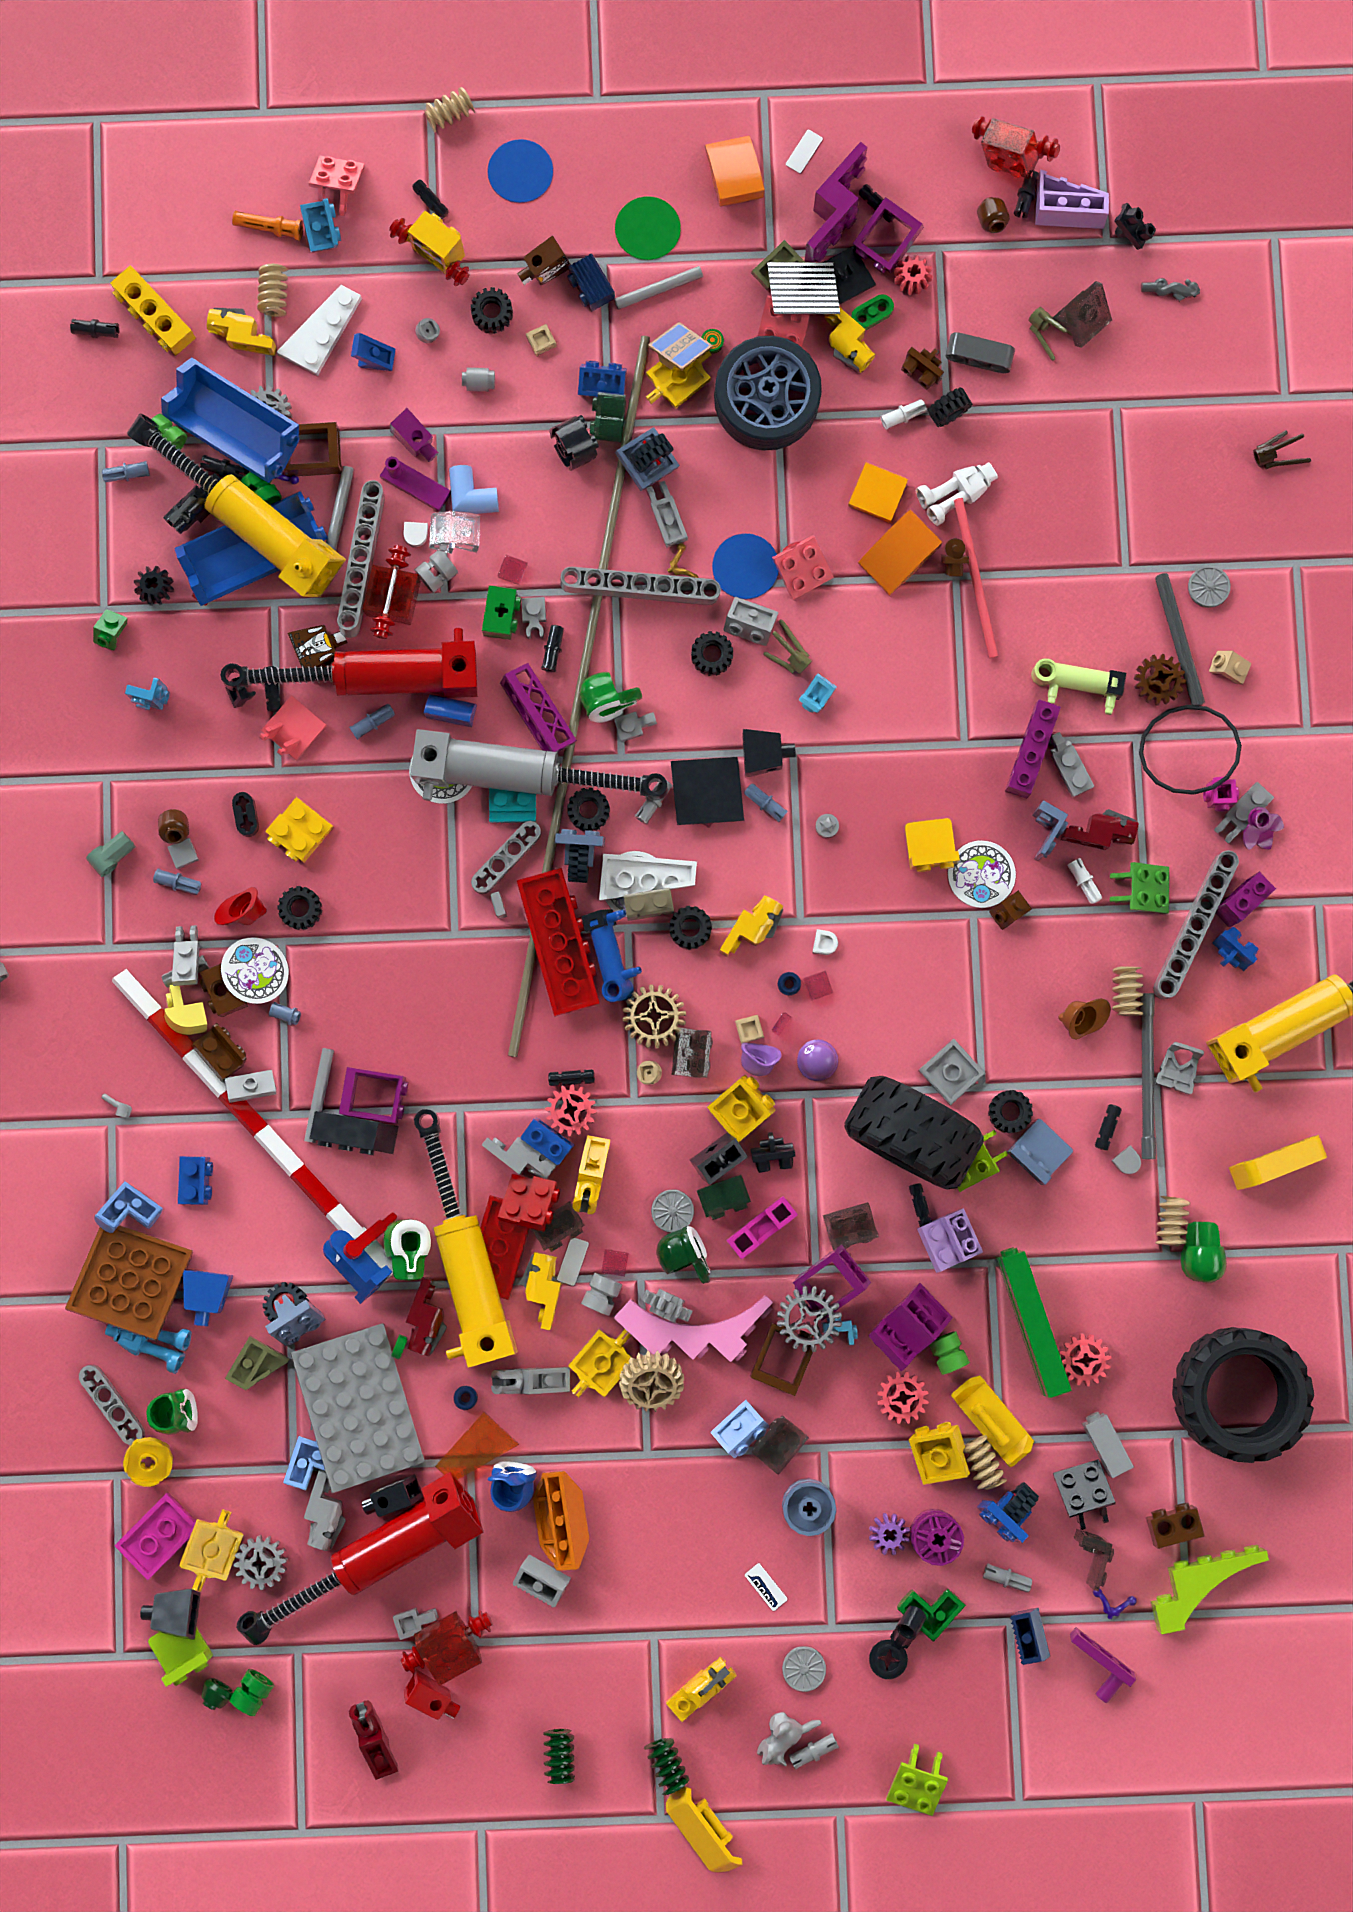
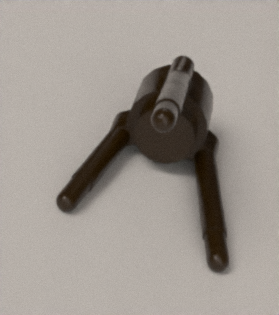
[1253,430,1311,469]

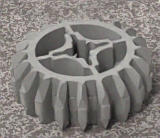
[777,1286,842,1352]

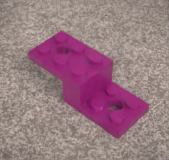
[804,142,868,263]

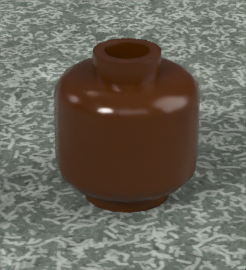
[977,197,1010,233]
[158,809,189,844]

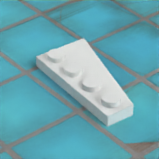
[277,285,362,376]
[599,854,697,901]

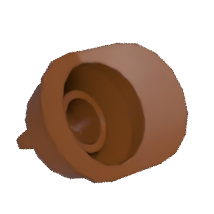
[1058,998,1111,1040]

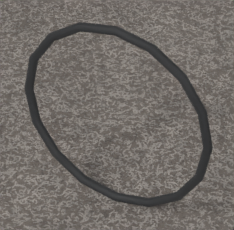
[1139,705,1242,795]

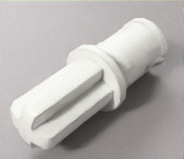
[880,400,927,430]
[1067,858,1102,904]

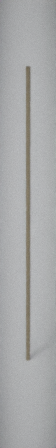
[508,336,650,1057]

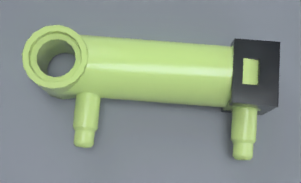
[1031,659,1126,715]

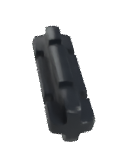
[412,179,449,219]
[859,184,895,222]
[263,666,281,712]
[548,1069,595,1086]
[1095,1104,1122,1151]
[909,1183,932,1227]

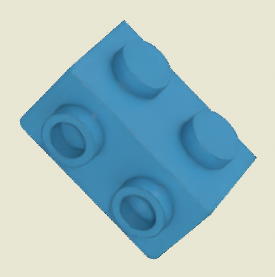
[300,198,341,253]
[125,678,170,711]

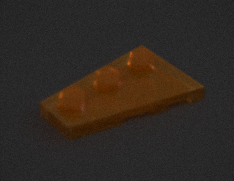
[435,1412,519,1480]

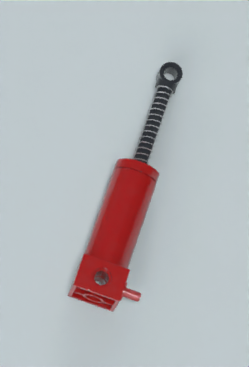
[220,628,478,698]
[236,1472,484,1645]

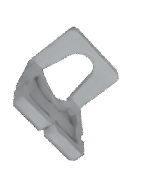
[1155,1042,1204,1095]

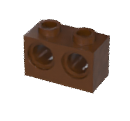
[1146,1503,1205,1549]

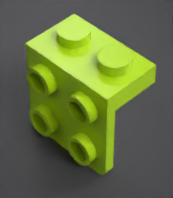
[148,1626,213,1687]

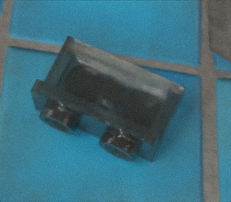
[671,1028,713,1078]
[532,1201,585,1252]
[823,1202,879,1250]
[752,1415,809,1475]

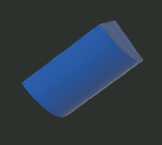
[424,694,477,727]

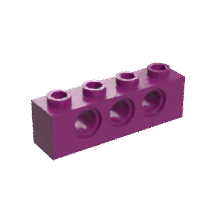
[1005,699,1061,799]

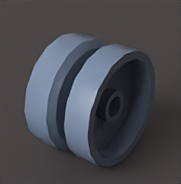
[782,1478,836,1536]

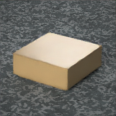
[526,324,557,356]
[735,1015,764,1044]

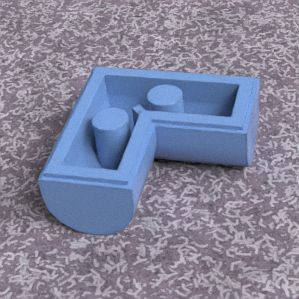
[94,1181,163,1233]

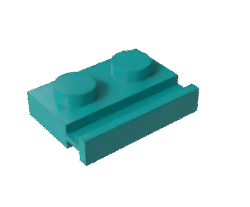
[489,788,536,823]

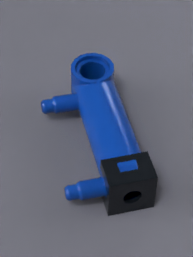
[581,909,642,1002]

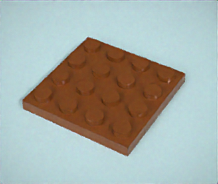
[65,1225,193,1342]

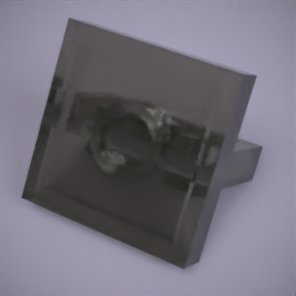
[1052,281,1112,348]

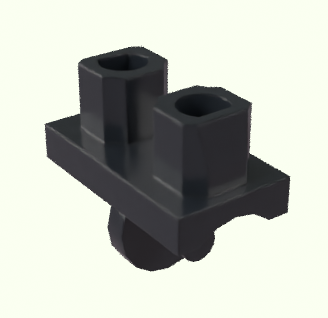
[1114,203,1156,250]
[751,1132,795,1173]

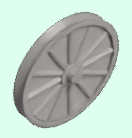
[1188,566,1231,608]
[651,1190,694,1232]
[782,1646,826,1692]

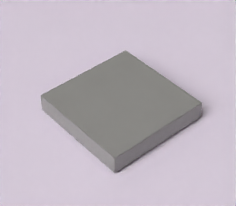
[918,1039,986,1105]

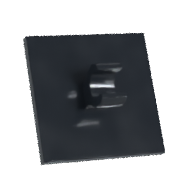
[822,246,876,305]

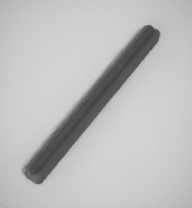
[1155,573,1205,706]

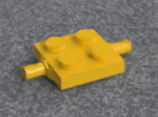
[646,351,711,409]
[568,1329,633,1398]
[179,1509,243,1592]

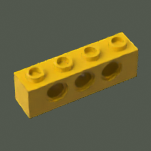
[110,265,196,356]

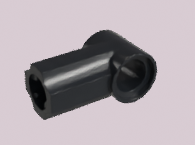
[890,1606,927,1650]

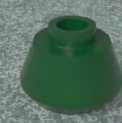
[201,1678,233,1710]

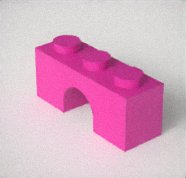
[726,1196,798,1260]

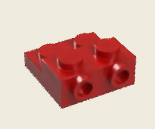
[498,1174,560,1232]

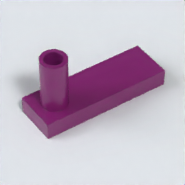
[380,456,451,512]
[1070,1627,1136,1703]

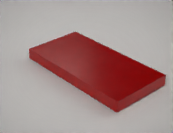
[480,1195,530,1300]

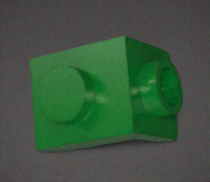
[93,609,127,651]

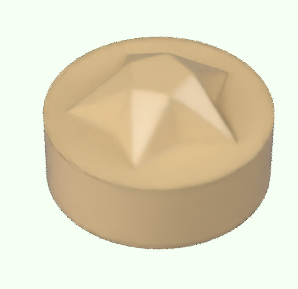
[637,1061,662,1085]

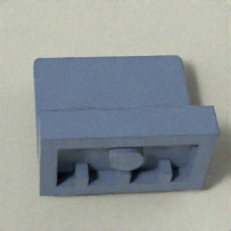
[1032,800,1068,861]
[1007,1119,1073,1185]

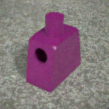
[390,408,439,462]

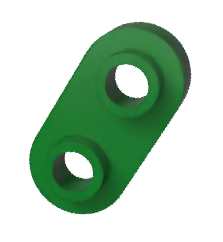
[851,294,894,330]

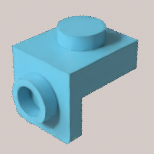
[799,674,837,713]
[822,1317,858,1345]

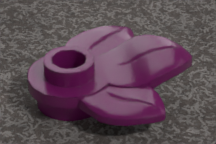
[1243,807,1284,850]

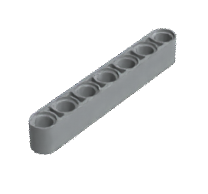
[337,480,385,638]
[560,567,721,605]
[1153,850,1239,1000]

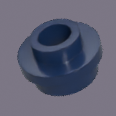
[777,972,801,996]
[454,1386,478,1410]

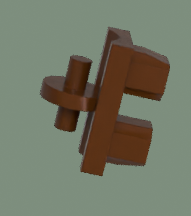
[901,347,944,390]
[941,538,969,576]

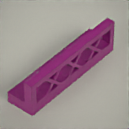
[500,663,577,753]

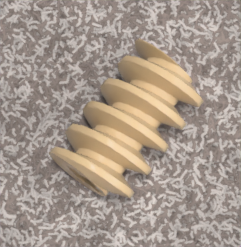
[424,87,475,133]
[257,264,288,317]
[1112,967,1143,1016]
[1156,1196,1190,1246]
[963,1435,1007,1490]

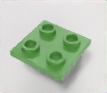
[1109,862,1169,914]

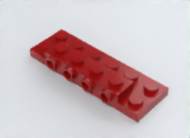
[516,868,600,1017]

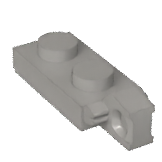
[1050,732,1094,798]

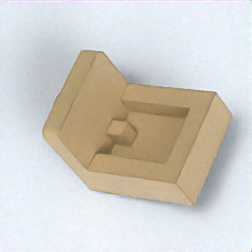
[1209,651,1252,684]

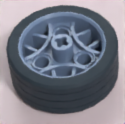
[714,336,822,451]

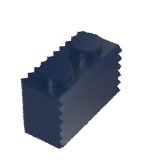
[567,254,615,312]
[1010,1608,1050,1665]

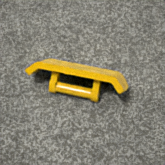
[951,1376,1034,1467]
[666,1787,743,1872]

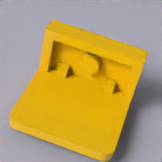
[905,818,960,872]

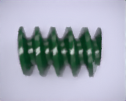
[543,1729,575,1784]
[644,1738,689,1795]

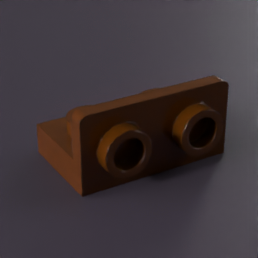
[192,1023,247,1082]

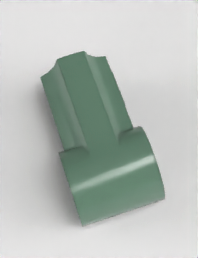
[86,831,136,877]

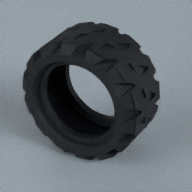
[844,1076,984,1190]
[1172,1327,1314,1463]

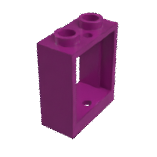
[853,197,924,274]
[1216,871,1276,928]
[339,1067,409,1124]
[793,1244,871,1321]

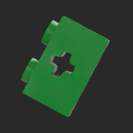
[482,585,521,640]

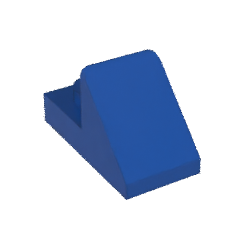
[351,333,396,371]

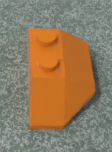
[533,1471,589,1571]

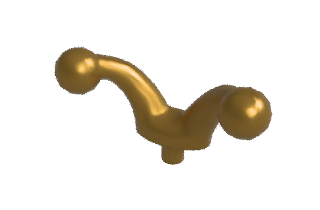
[667,543,699,578]

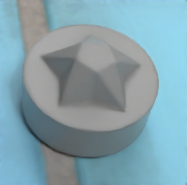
[415,318,440,343]
[815,814,839,838]

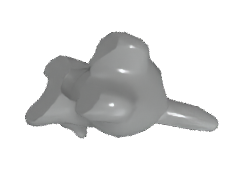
[757,1712,822,1766]

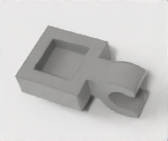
[614,712,657,742]
[393,1607,439,1640]

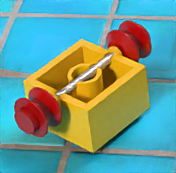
[389,211,470,286]

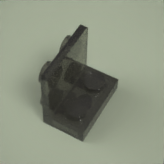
[1074,1529,1114,1591]

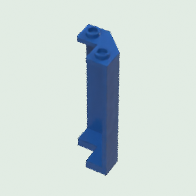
[161,357,299,483]
[174,491,328,606]

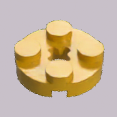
[123,1437,173,1487]

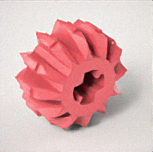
[894,254,933,295]

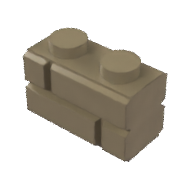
[624,888,674,921]

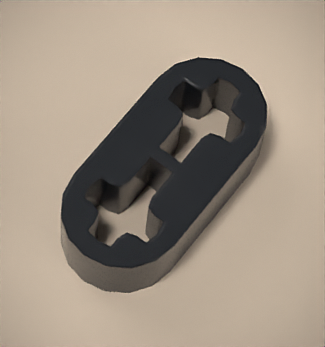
[232,792,259,837]

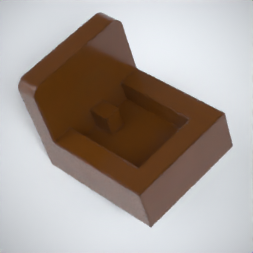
[989,890,1032,930]

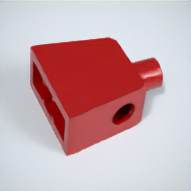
[404,1669,460,1720]

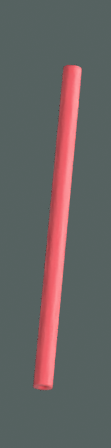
[954,498,998,658]

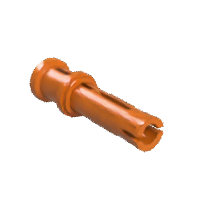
[232,210,304,241]

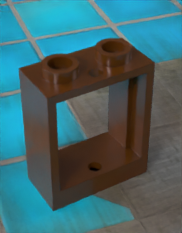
[284,422,342,477]
[750,1323,814,1396]

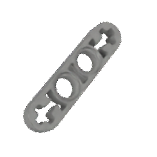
[471,821,541,894]
[79,1365,145,1445]

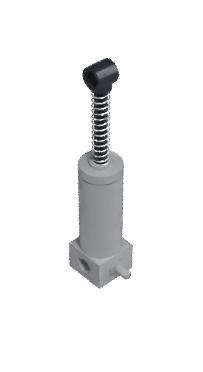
[410,729,668,801]

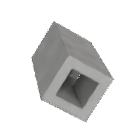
[1082,1412,1134,1478]

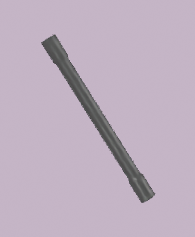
[1140,993,1156,1159]

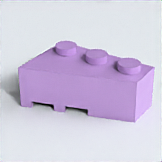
[1035,169,1109,229]

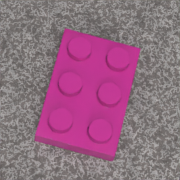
[114,1493,196,1580]

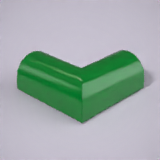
[897,1588,966,1642]

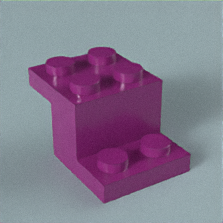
[868,1283,953,1371]

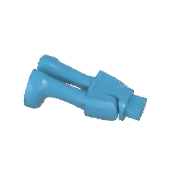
[105,1325,192,1374]

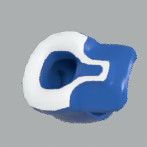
[487,1461,537,1512]

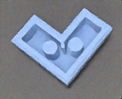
[449,465,499,516]
[283,1436,325,1490]

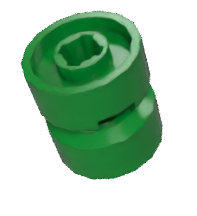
[241,472,282,505]
[229,1669,274,1716]

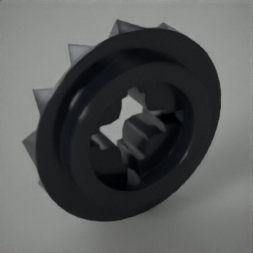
[869,1639,908,1679]

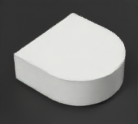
[404,522,428,547]
[812,929,838,955]

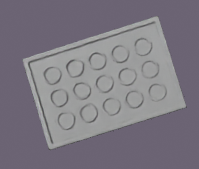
[290,1323,425,1493]

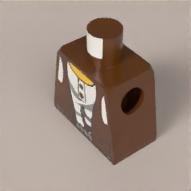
[517,235,571,285]
[288,625,348,668]

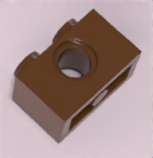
[199,964,248,1017]

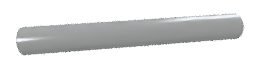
[614,266,703,310]
[326,466,354,551]
[304,1048,334,1143]

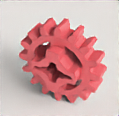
[545,1085,597,1136]
[1059,1333,1111,1386]
[876,1371,929,1424]

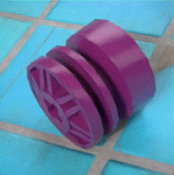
[909,1509,964,1566]

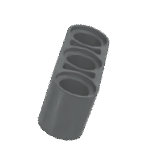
[945,332,1015,373]

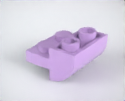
[917,1208,983,1273]

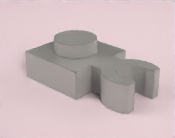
[521,597,546,639]

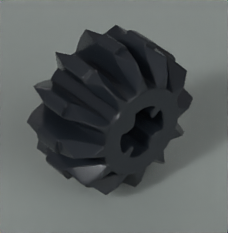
[134,566,174,606]

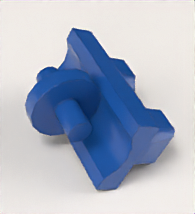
[1212,927,1259,971]

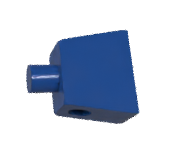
[183,1270,233,1326]

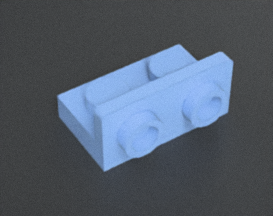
[710,1400,769,1458]

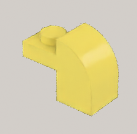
[164,985,207,1035]

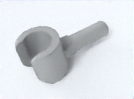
[101,1093,132,1118]

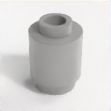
[462,367,495,392]

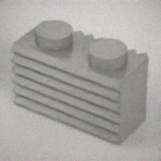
[513,1555,571,1607]

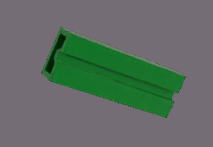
[996,1247,1072,1398]

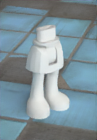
[916,463,998,526]

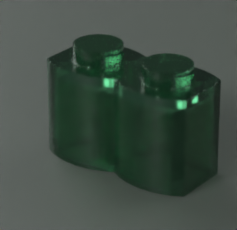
[590,392,626,443]
[696,1174,751,1220]

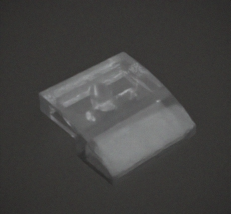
[429,511,480,554]

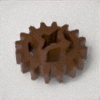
[1134,654,1186,705]

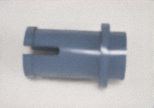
[269,1002,301,1026]

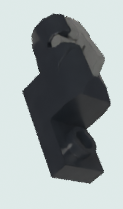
[163,473,221,534]

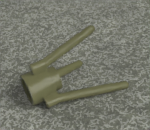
[1028,307,1084,361]
[764,619,812,674]

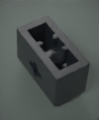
[690,1132,748,1185]

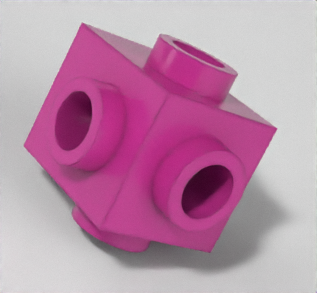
[1203,777,1239,811]

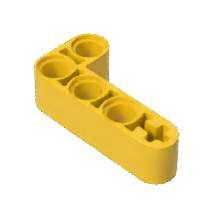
[1229,1135,1327,1190]

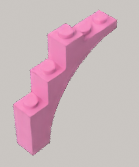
[614,1296,773,1362]

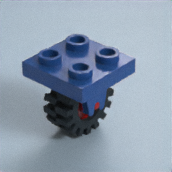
[977,1482,1039,1543]

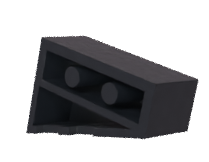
[309,1111,399,1156]

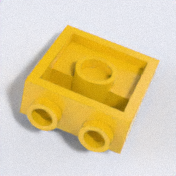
[265,797,333,863]
[707,1074,776,1143]
[909,1422,970,1485]

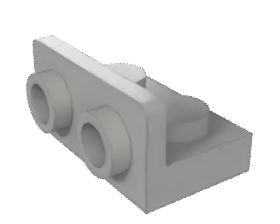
[723,597,779,646]

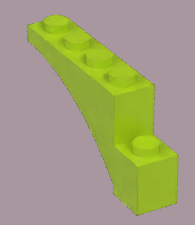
[1151,1545,1269,1634]

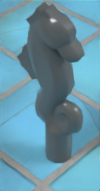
[1141,278,1200,302]

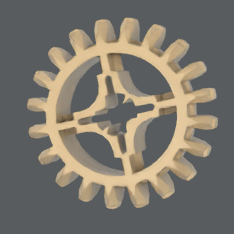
[623,985,686,1048]
[619,1350,684,1412]

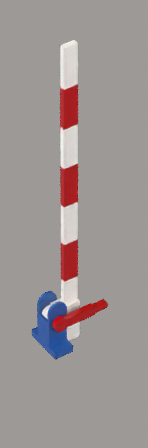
[112,969,397,1304]

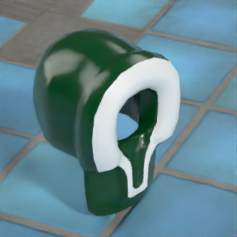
[656,1226,710,1284]

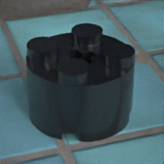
[549,415,599,471]

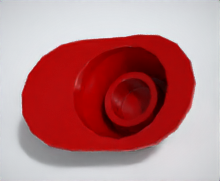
[214,887,267,925]

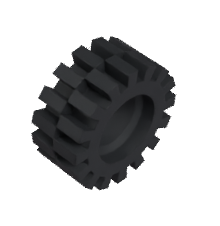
[471,287,513,334]
[928,387,973,427]
[691,631,733,676]
[567,787,610,831]
[277,886,322,930]
[669,906,712,950]
[988,1090,1033,1133]

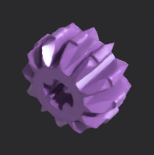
[869,1513,910,1555]

